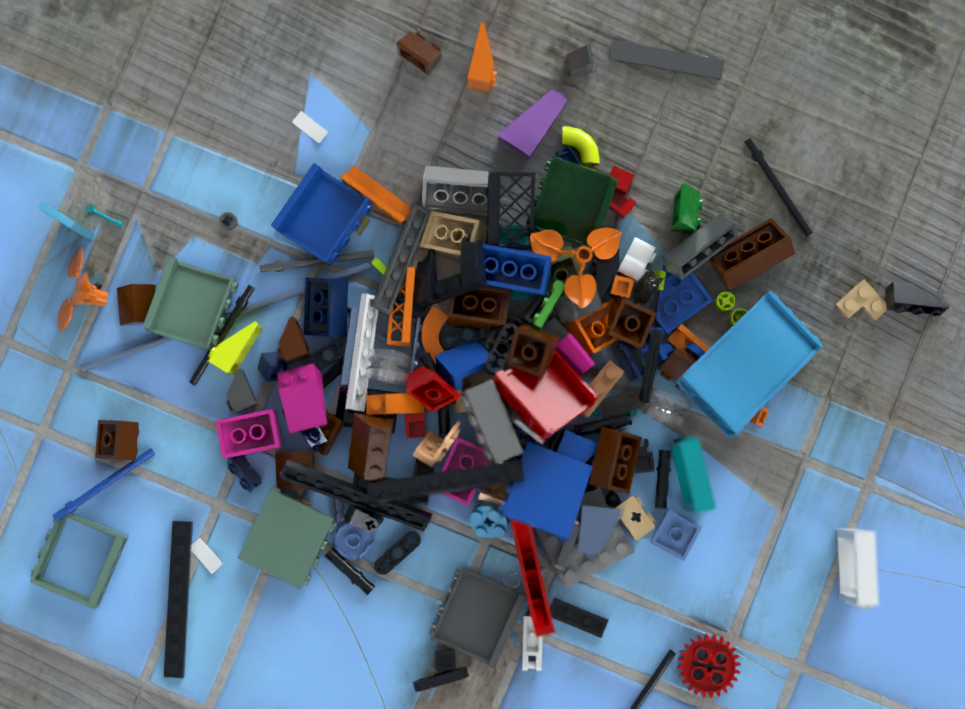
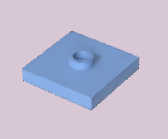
[650,508,702,561]

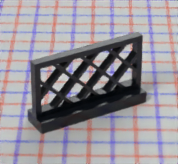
[486,171,536,250]

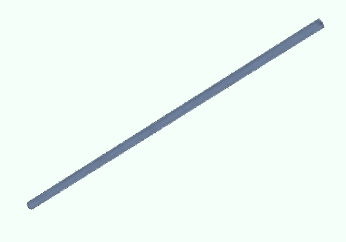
[80,262,371,372]

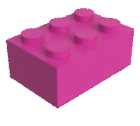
[441,437,488,506]

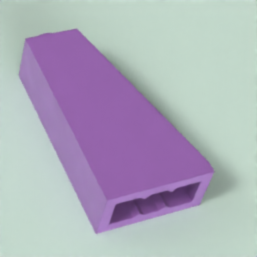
[498,90,568,160]

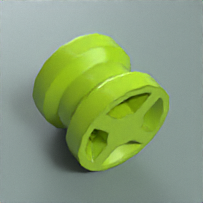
[714,292,735,312]

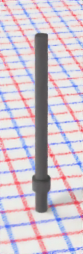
[260,250,374,272]

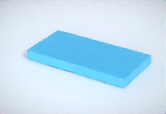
[38,202,95,240]

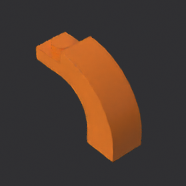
[422,305,448,364]
[366,393,427,415]

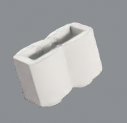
[617,237,656,283]

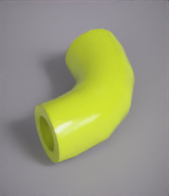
[562,126,600,166]

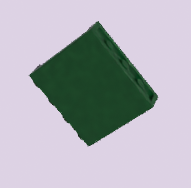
[526,156,619,253]

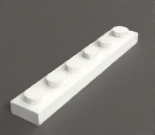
[345,294,378,412]

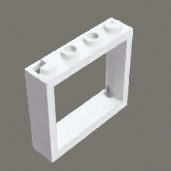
[836,528,878,609]

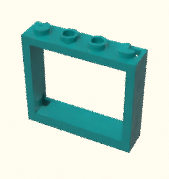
[670,435,716,513]

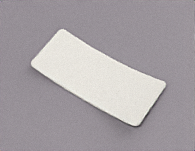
[292,111,328,143]
[191,538,222,574]

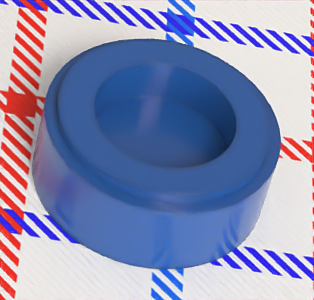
[685,343,704,360]

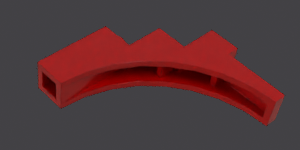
[510,519,555,637]

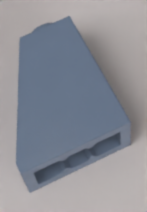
[578,505,624,558]

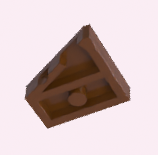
[318,410,345,456]

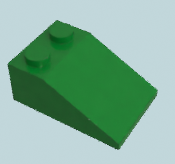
[672,183,703,233]

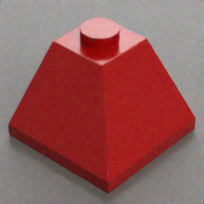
[405,366,461,412]

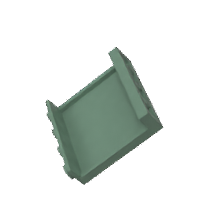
[143,256,238,351]
[238,486,337,589]

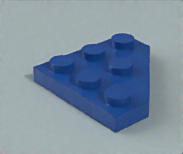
[655,265,713,335]

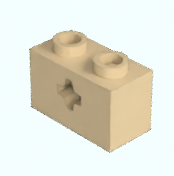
[614,495,656,541]

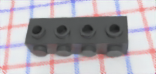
[663,214,738,280]

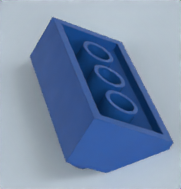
[482,244,551,297]

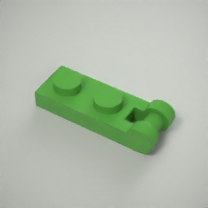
[531,280,564,330]

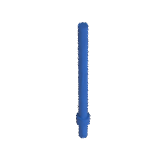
[52,448,155,522]

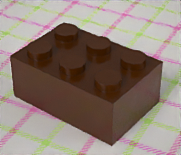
[589,427,642,494]

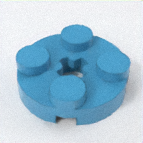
[470,502,509,538]

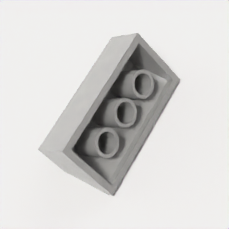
[422,166,488,216]
[461,379,523,465]

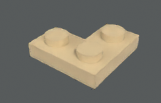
[835,279,887,321]

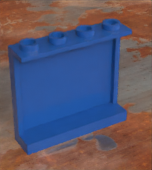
[270,163,373,266]
[498,441,593,542]

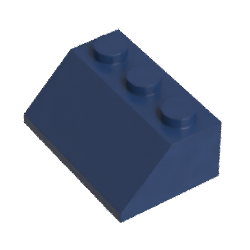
[304,277,348,337]

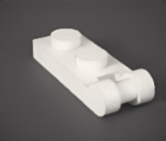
[522,615,543,671]

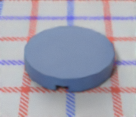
[334,523,373,560]

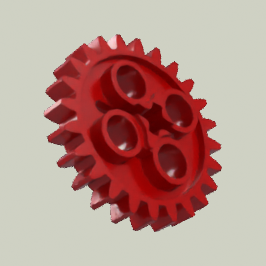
[677,633,741,698]

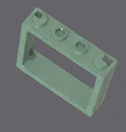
[30,512,129,609]

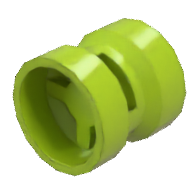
[728,308,748,327]

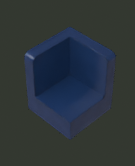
[257,352,288,382]

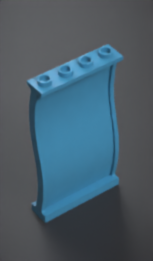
[675,290,824,439]

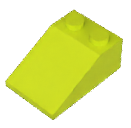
[208,321,264,376]

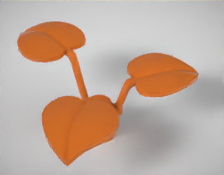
[530,228,622,308]
[58,247,108,333]

